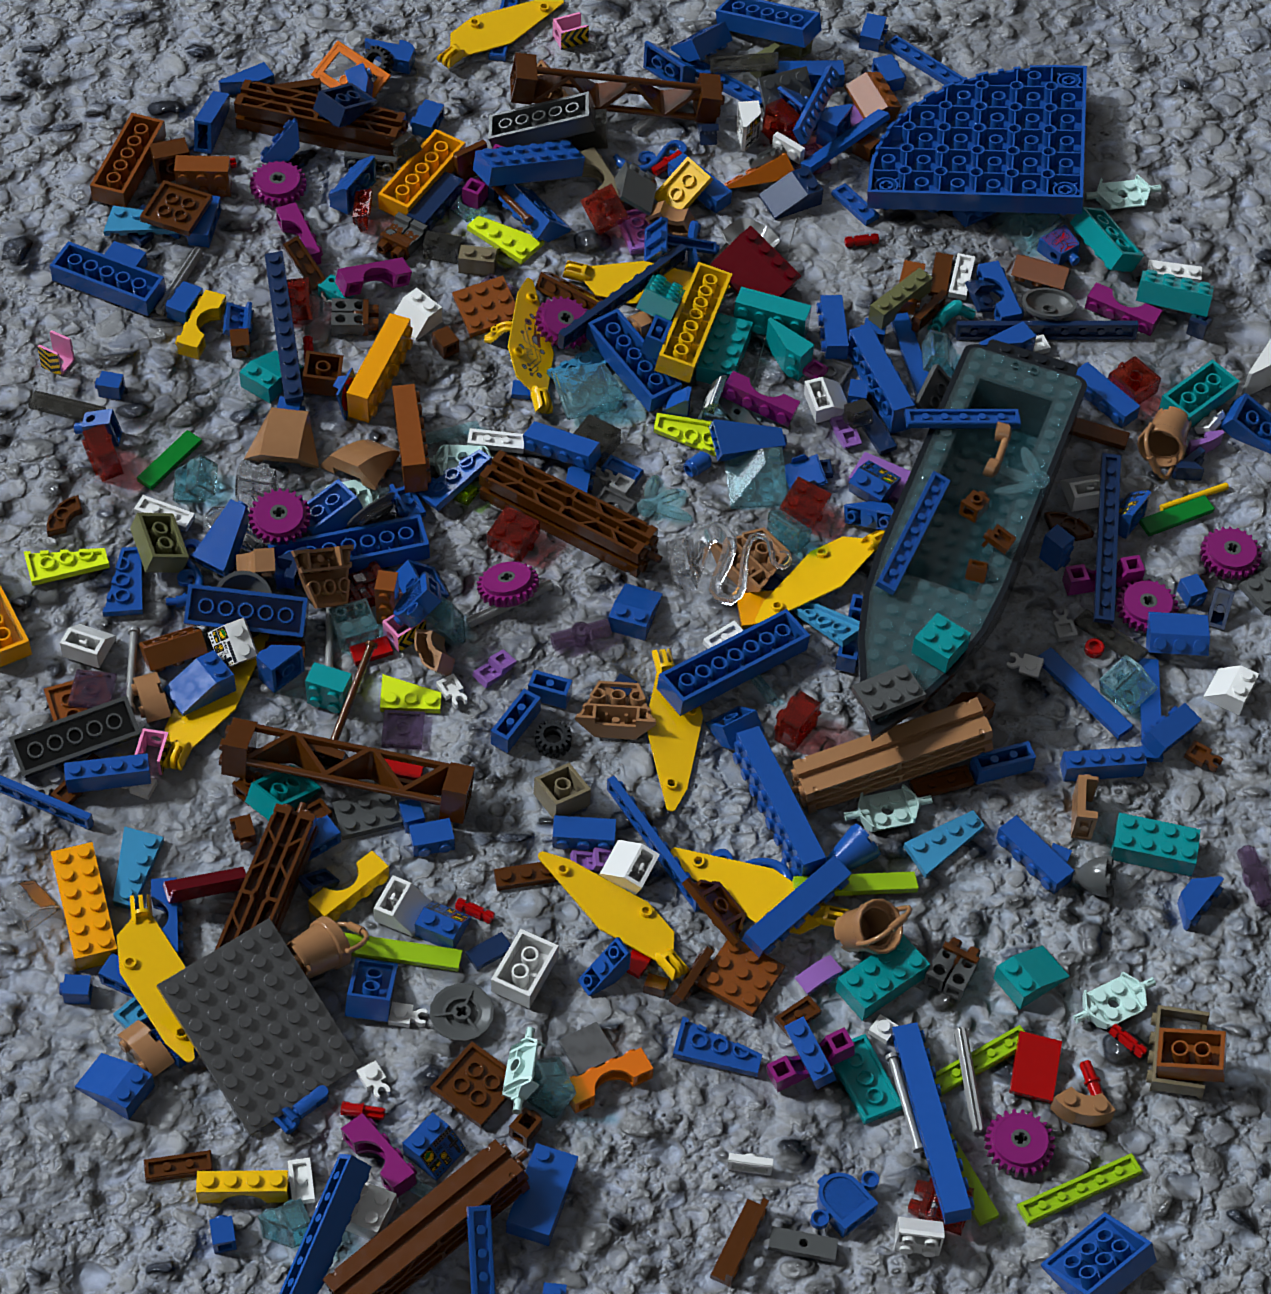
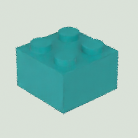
[911,612,971,673]
[305,662,353,713]

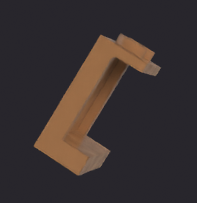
[1071,774,1099,840]

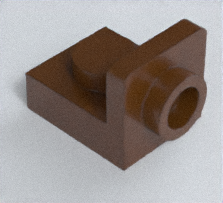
[981,524,1016,555]

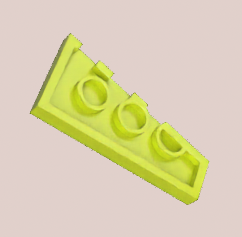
[467,215,545,265]
[654,413,716,457]
[23,548,110,586]

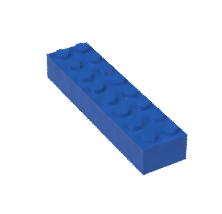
[268,514,430,589]
[657,609,810,716]
[732,726,826,876]

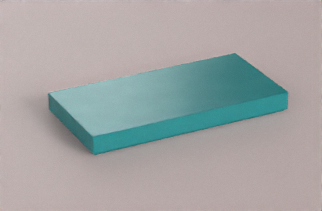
[833,1034,903,1125]

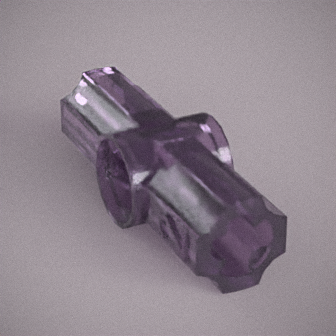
[550,619,612,651]
[1236,845,1271,908]

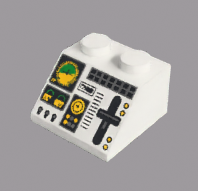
[736,100,764,152]
[208,618,258,668]

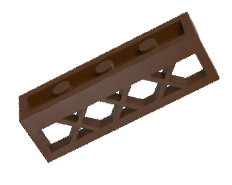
[535,272,603,310]
[710,1198,769,1288]

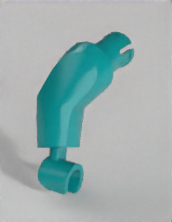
[927,300,976,335]

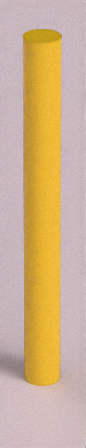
[1159,482,1229,511]

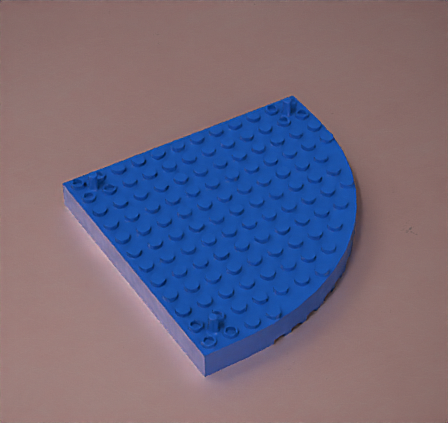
[867,65,1087,215]

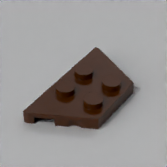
[682,878,746,947]

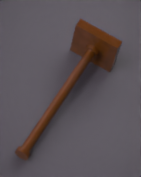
[453,140,534,226]
[307,640,378,764]

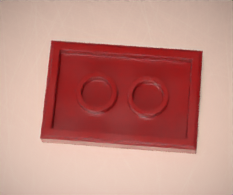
[1009,1031,1062,1104]

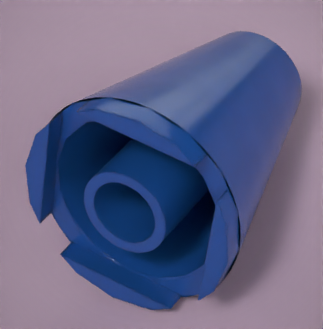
[825,823,881,871]

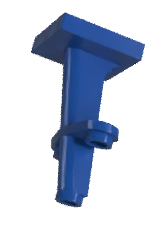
[644,217,720,269]

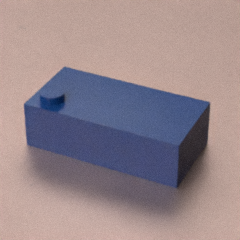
[506,1143,578,1246]

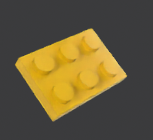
[654,156,713,209]

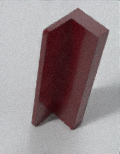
[163,866,246,904]

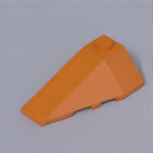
[724,153,794,189]

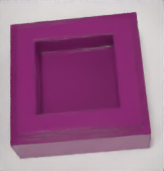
[802,359,828,379]

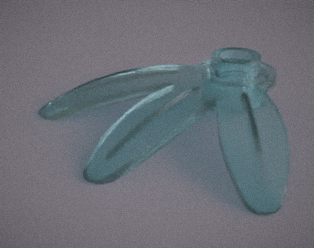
[994,447,1050,495]
[637,475,692,522]

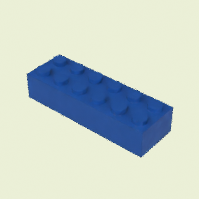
[715,0,822,48]
[473,140,585,187]
[50,241,166,316]
[585,308,682,413]
[848,324,916,434]
[184,584,310,639]

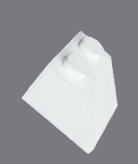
[394,288,443,341]
[1203,665,1259,715]

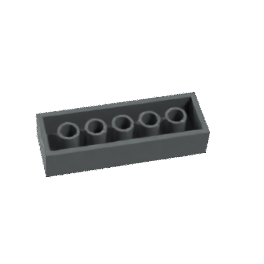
[488,91,595,148]
[8,695,141,779]

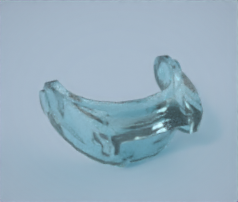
[451,194,488,222]

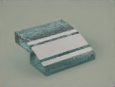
[697,375,727,420]

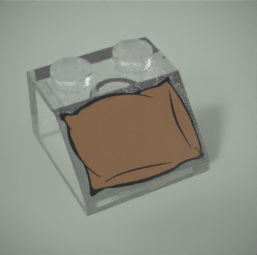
[0,880,61,933]

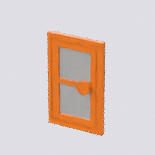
[311,41,391,98]

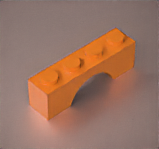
[563,1048,654,1114]

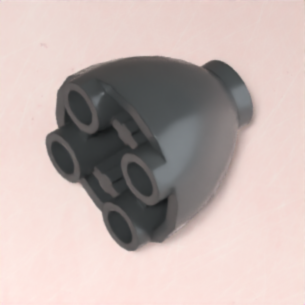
[1074,856,1116,897]

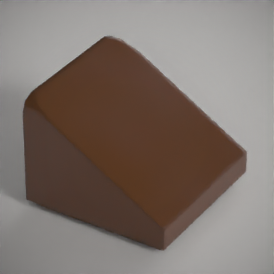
[965,559,989,583]
[643,973,669,998]

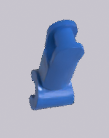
[273,1085,329,1134]

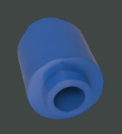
[683,451,712,477]

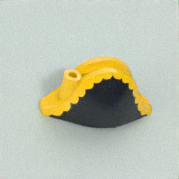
[484,321,512,349]

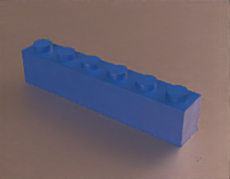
[742,855,852,958]

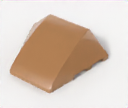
[244,407,319,468]
[320,439,400,490]
[708,527,790,592]
[291,544,354,609]
[575,681,656,740]

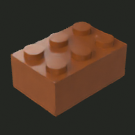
[174,155,232,197]
[1156,1028,1227,1082]

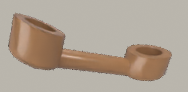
[983,421,1012,478]

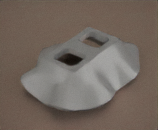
[721,218,781,249]

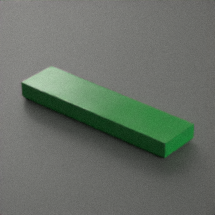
[137,430,202,490]
[1139,495,1215,537]

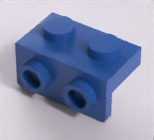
[223,301,254,336]
[388,484,426,518]

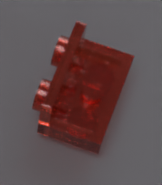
[352,188,373,232]

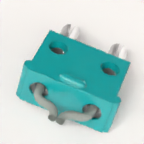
[318,274,355,304]

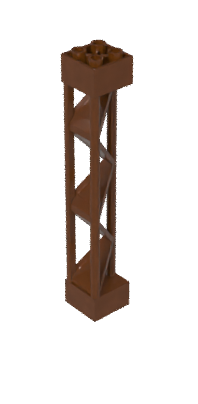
[510,53,725,124]
[219,717,475,824]

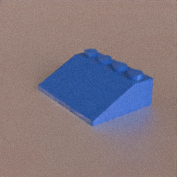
[1041,1212,1157,1294]

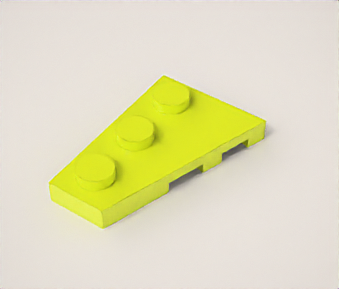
[380,674,442,714]

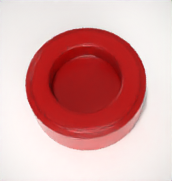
[1084,638,1105,658]

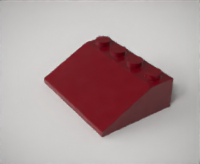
[710,226,801,297]

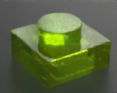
[453,484,479,506]

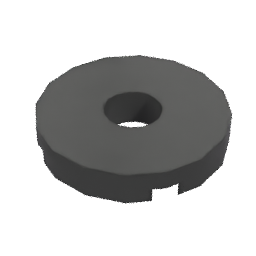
[748,146,782,168]

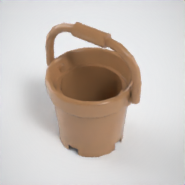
[1137,406,1192,480]
[834,899,913,954]
[286,916,369,980]

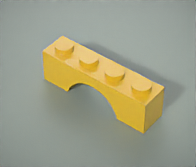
[175,289,227,360]
[308,851,389,922]
[196,1170,289,1203]

